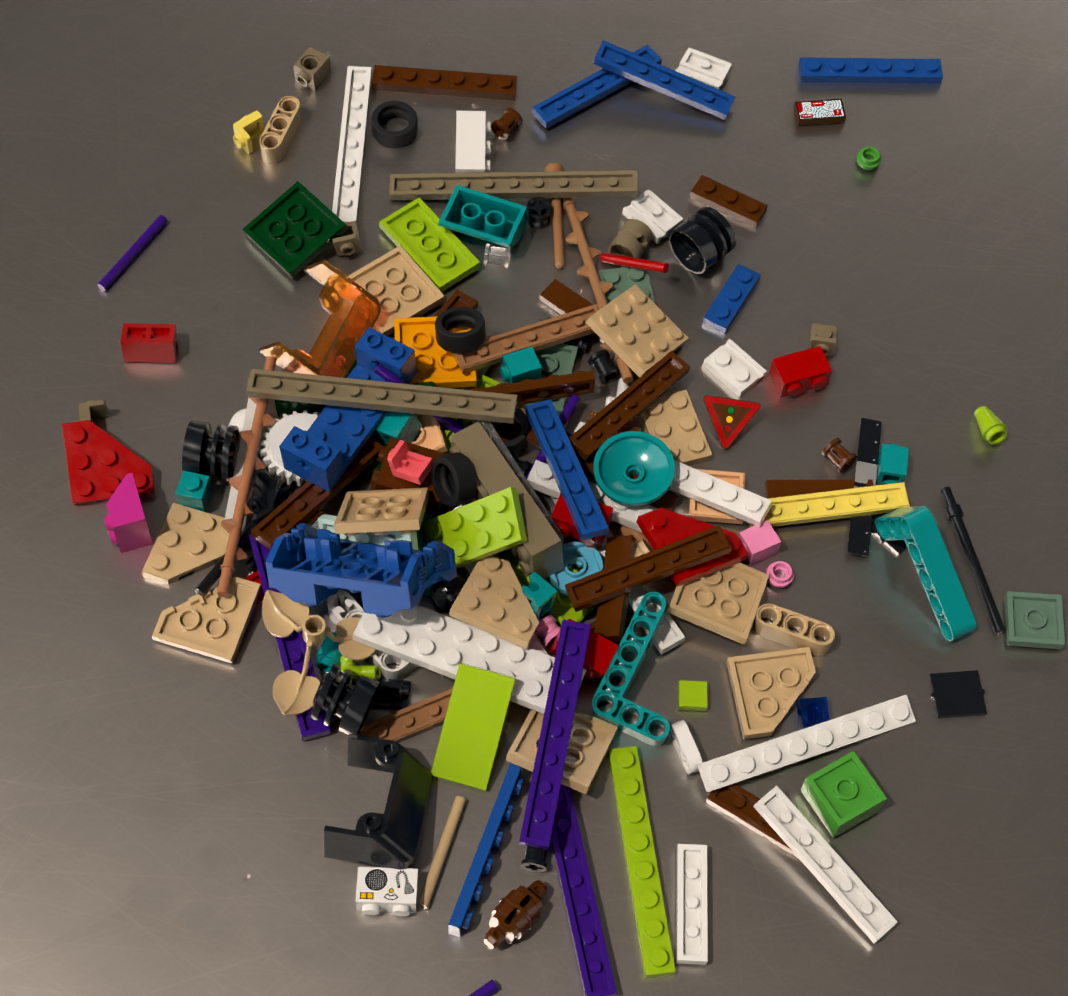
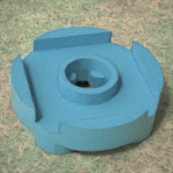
[549,542,603,596]

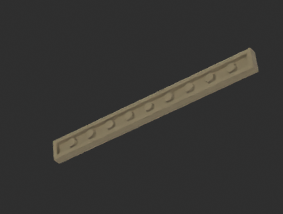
[389,170,638,200]
[246,369,518,424]

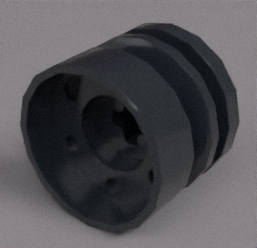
[668,207,736,274]
[182,420,240,482]
[310,663,380,735]

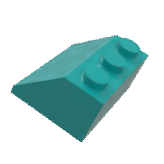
[438,185,527,248]

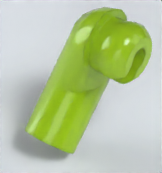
[339,655,381,680]

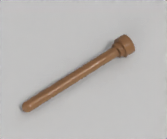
[544,163,565,269]

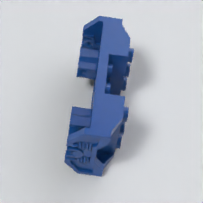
[266,523,457,618]

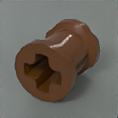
[491,107,523,140]
[821,438,857,473]

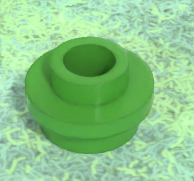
[856,146,881,170]

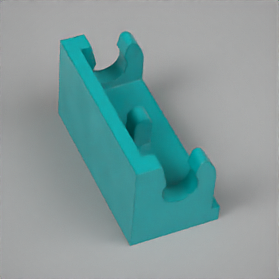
[522,571,557,621]

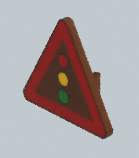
[703,395,761,449]

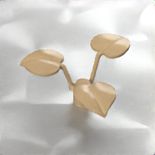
[262,590,377,716]

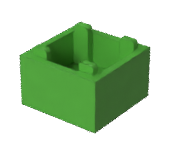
[800,751,887,838]

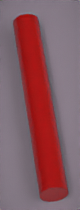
[600,253,669,273]

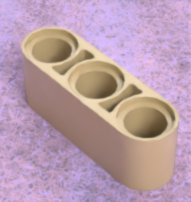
[259,96,302,165]
[753,603,835,657]

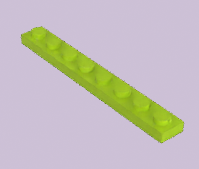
[608,746,676,979]

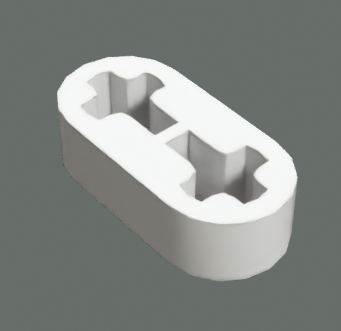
[670,720,703,774]

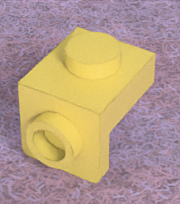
[233,110,264,154]

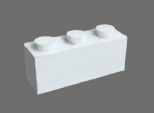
[455,111,491,173]

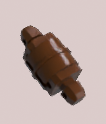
[484,880,547,949]

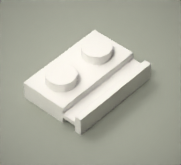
[675,47,732,89]
[622,189,683,244]
[703,339,767,398]

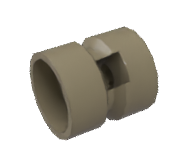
[608,219,653,259]

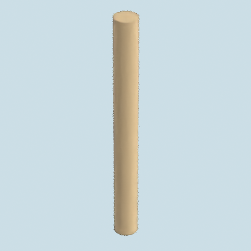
[417,796,467,909]

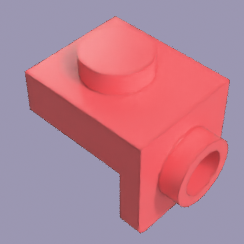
[387,440,433,485]

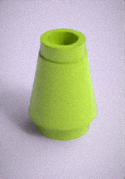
[974,406,1008,445]

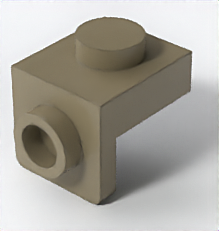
[332,221,362,256]
[75,400,109,423]

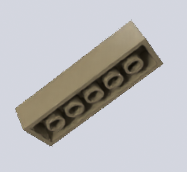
[449,421,564,579]

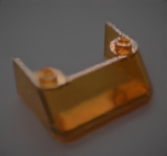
[259,259,381,378]

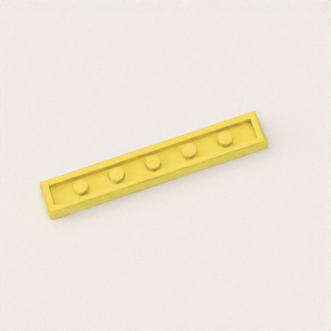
[749,482,910,528]

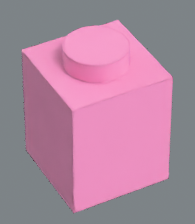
[738,520,781,567]

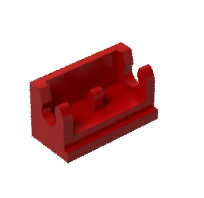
[120,323,178,363]

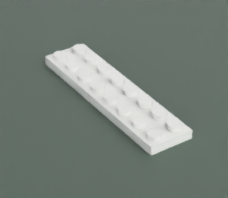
[352,605,586,714]

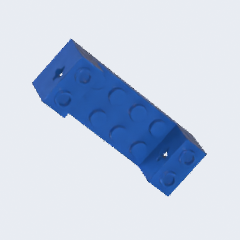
[279,327,417,492]

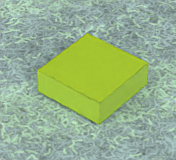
[678,680,707,711]

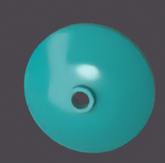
[593,431,675,506]

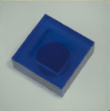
[796,697,829,728]

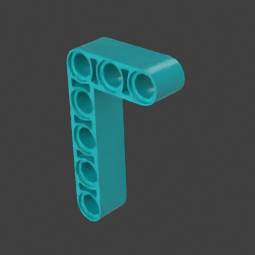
[875,506,977,641]
[592,592,670,746]

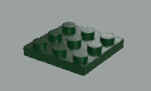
[242,181,348,278]

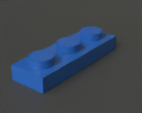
[703,264,761,334]

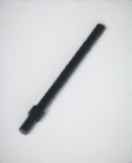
[195,479,297,597]
[940,487,1006,635]

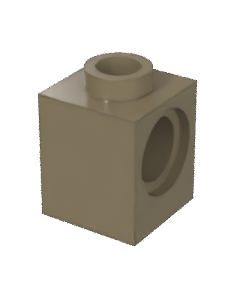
[293,47,331,91]

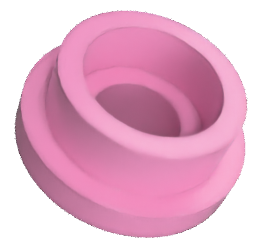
[766,561,794,588]

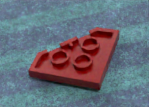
[62,420,155,505]
[636,508,749,587]

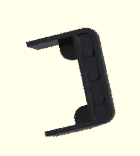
[324,734,432,870]

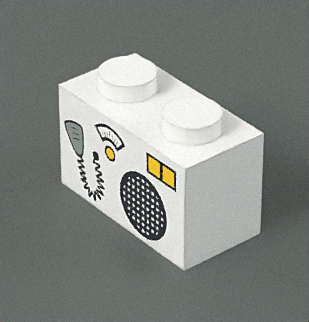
[355,867,419,916]

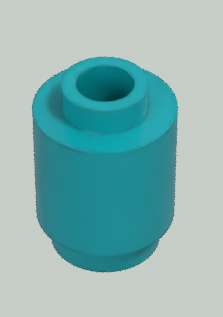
[315,632,342,673]

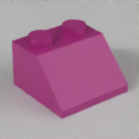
[104,472,153,553]

